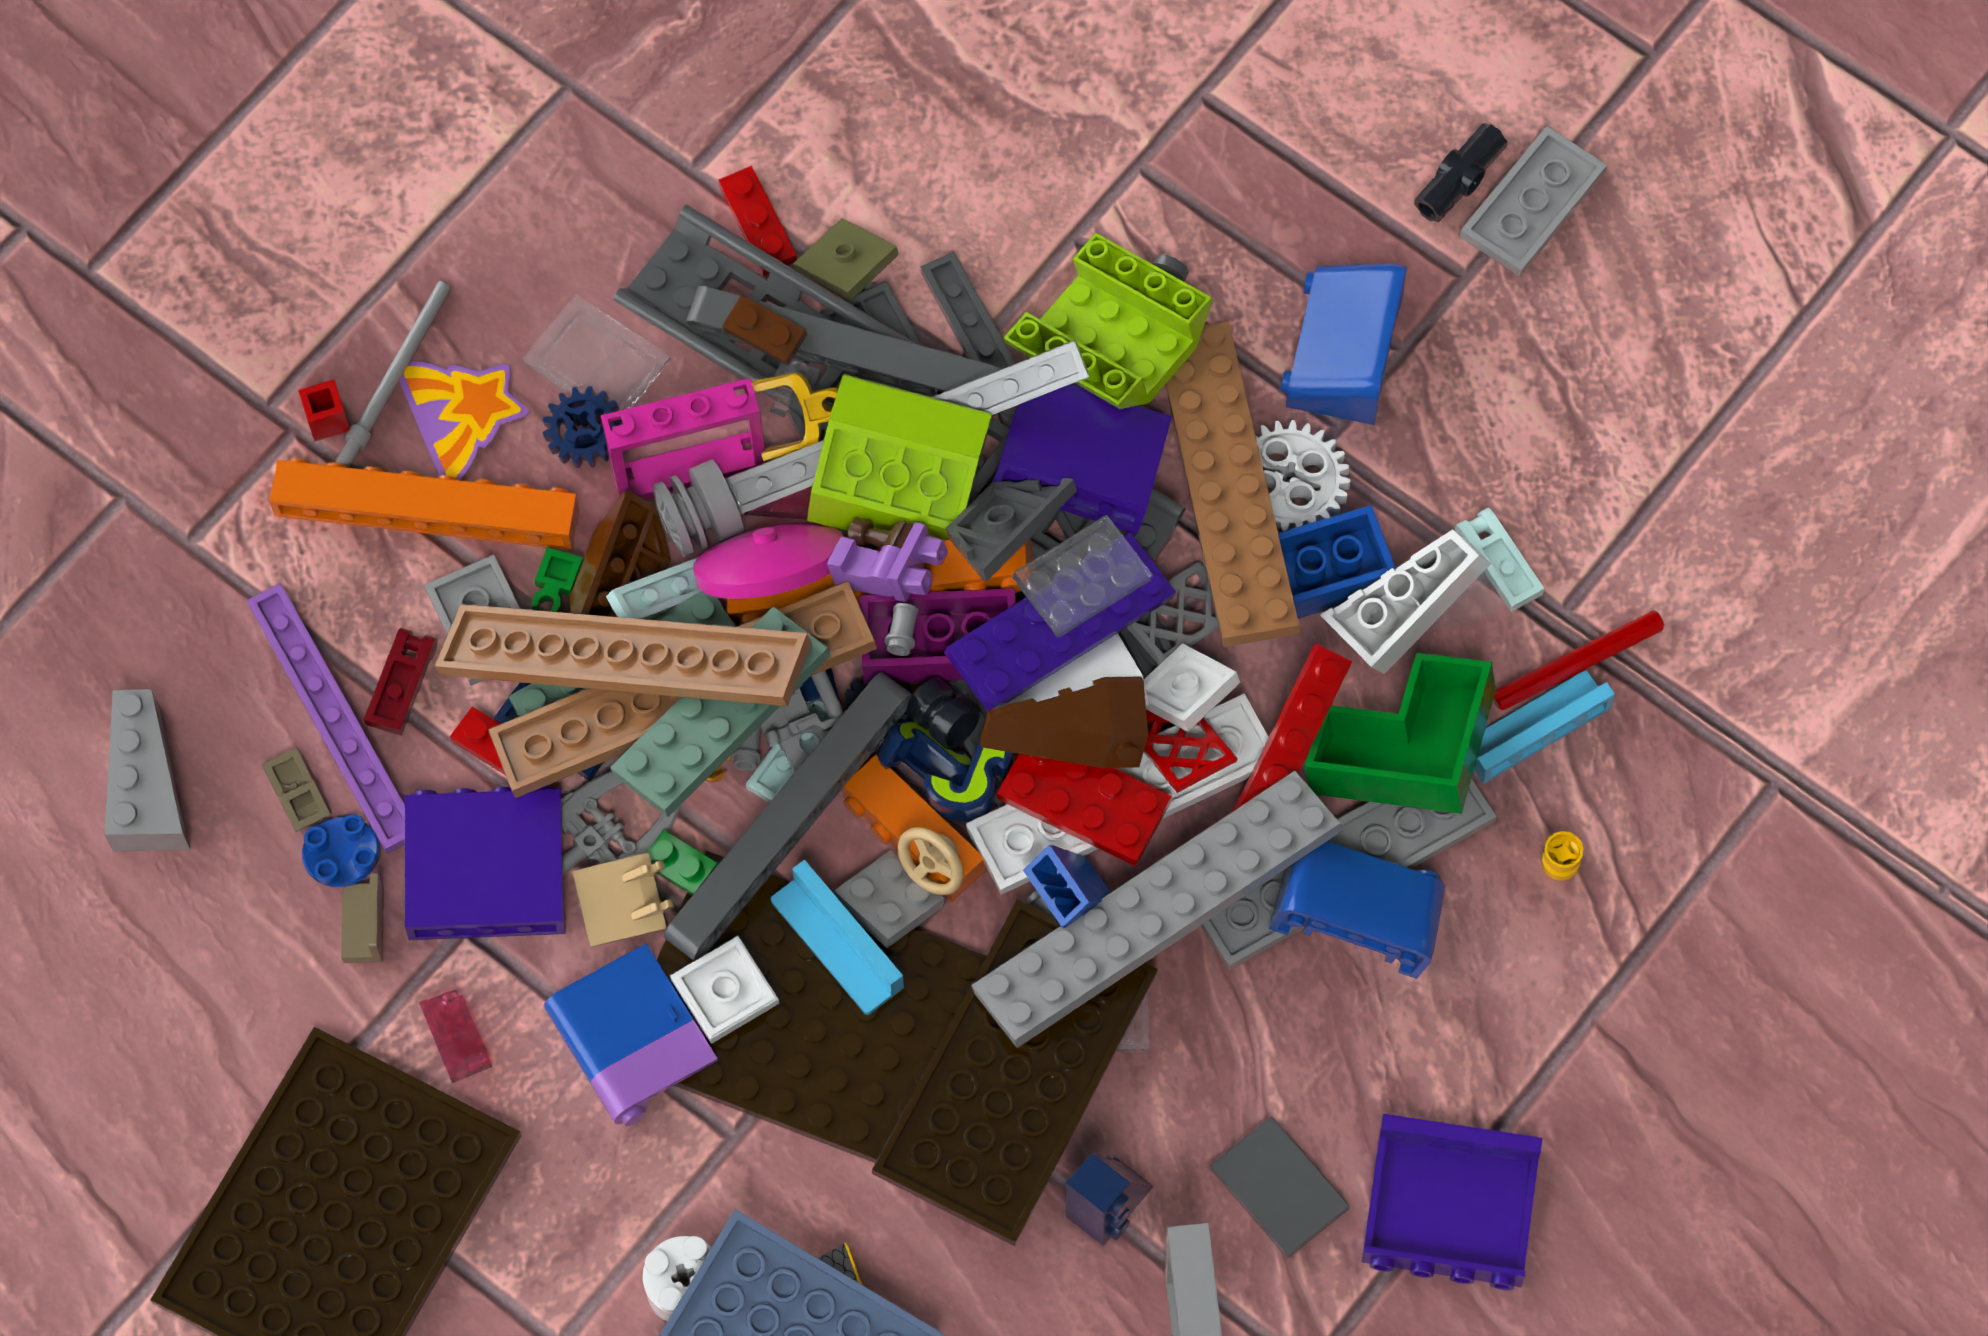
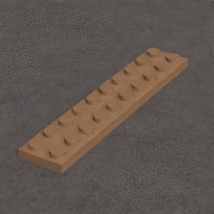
[1166,321,1300,647]
[488,581,877,798]
[435,604,812,706]

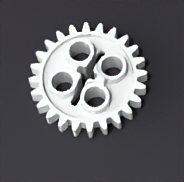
[1255,420,1350,532]

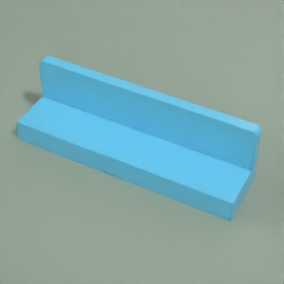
[1474,671,1615,784]
[771,860,904,1015]

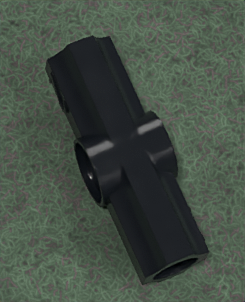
[1414,124,1508,223]

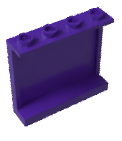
[993,384,1172,535]
[405,785,565,940]
[1362,1114,1543,1290]

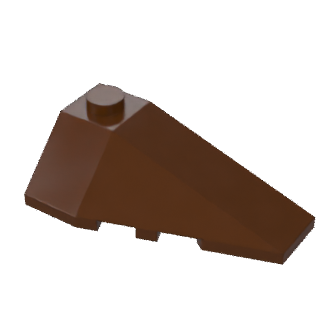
[980,676,1148,768]

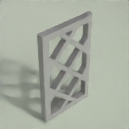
[1127,562,1219,665]

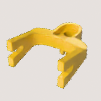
[751,372,838,461]

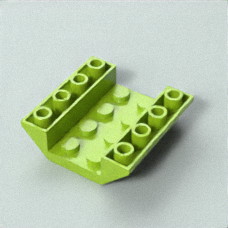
[1003,233,1213,409]
[807,374,992,541]

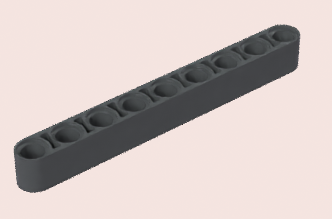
[686,286,1003,413]
[664,672,913,961]

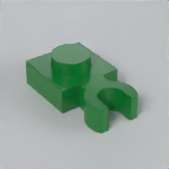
[532,547,583,612]

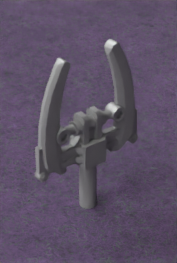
[562,771,680,875]

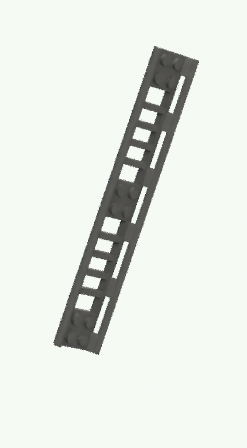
[613,205,1186,576]

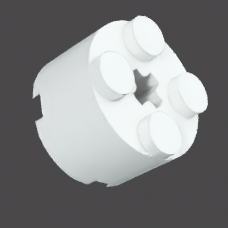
[643,1236,712,1321]

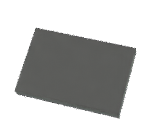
[1210,1117,1349,1259]

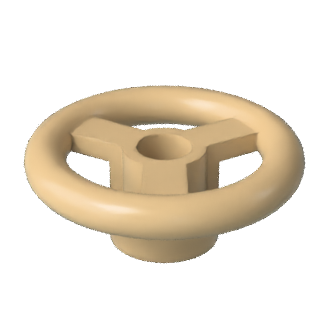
[898,827,963,895]

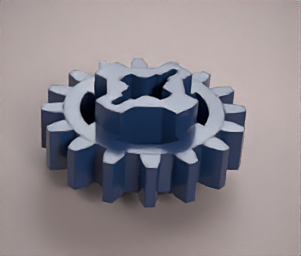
[542,386,623,468]

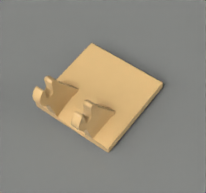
[572,853,674,948]

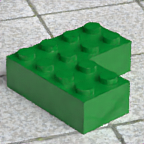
[1305,653,1496,814]

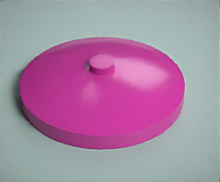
[693,522,843,599]

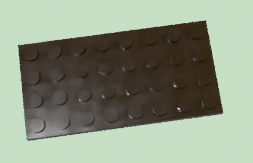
[872,899,1158,1246]

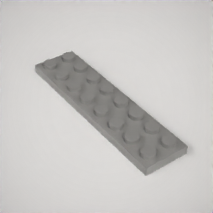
[1201,779,1497,971]

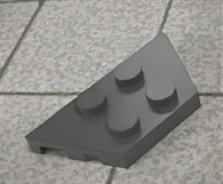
[946,478,1077,581]

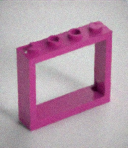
[601,378,767,500]

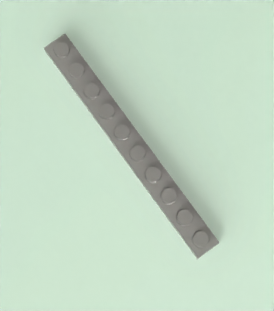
[725,340,1090,514]

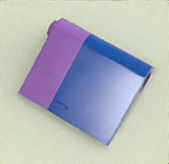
[544,944,718,1126]

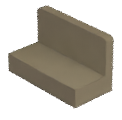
[341,873,384,963]

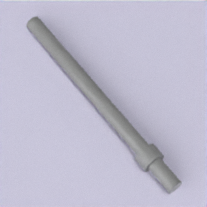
[335,281,451,468]

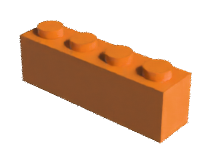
[843,755,985,902]

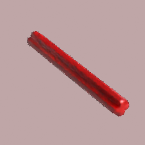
[1493,611,1664,710]

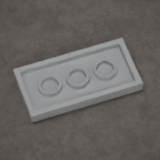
[1460,126,1607,277]

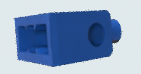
[1023,845,1111,928]

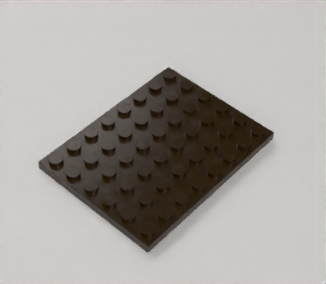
[657,851,986,1163]
[150,1027,522,1336]

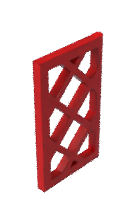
[1144,709,1238,793]

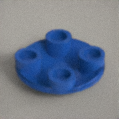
[302,814,380,887]

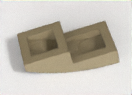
[262,747,331,832]

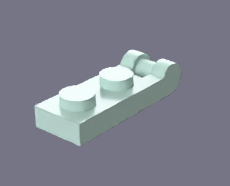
[1455,508,1544,612]

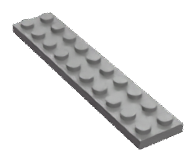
[971,771,1342,1048]

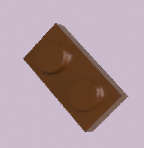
[722,295,808,366]

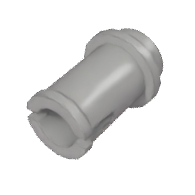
[884,603,919,656]
[730,726,762,771]

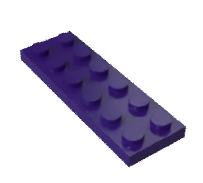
[944,533,1176,711]

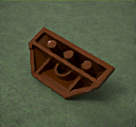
[569,490,671,617]

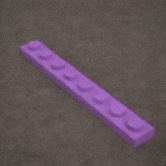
[247,583,405,855]

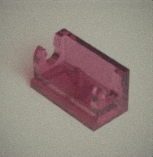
[419,990,492,1083]

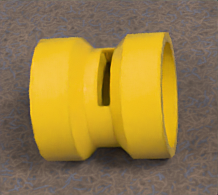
[1541,831,1584,881]

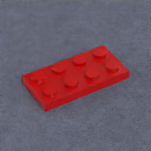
[997,754,1172,867]

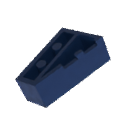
[1066,1153,1154,1246]

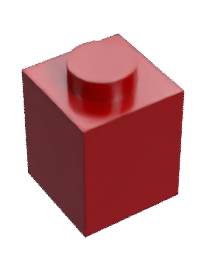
[298,379,350,442]

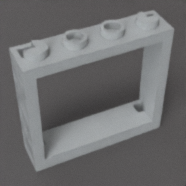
[1165,1223,1222,1336]

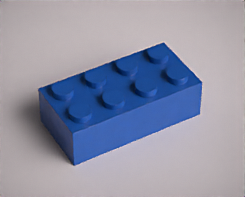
[1278,505,1396,619]

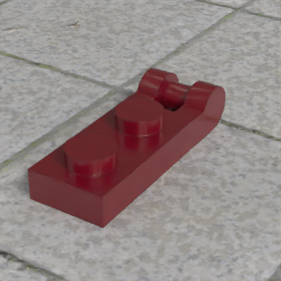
[363,628,438,736]

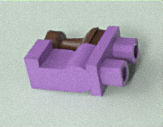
[827,517,948,602]

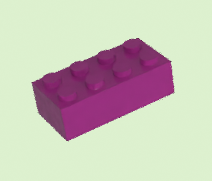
[860,589,1015,684]

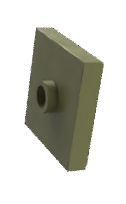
[793,218,899,301]

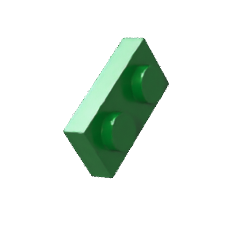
[646,830,719,896]

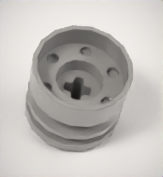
[652,459,744,557]

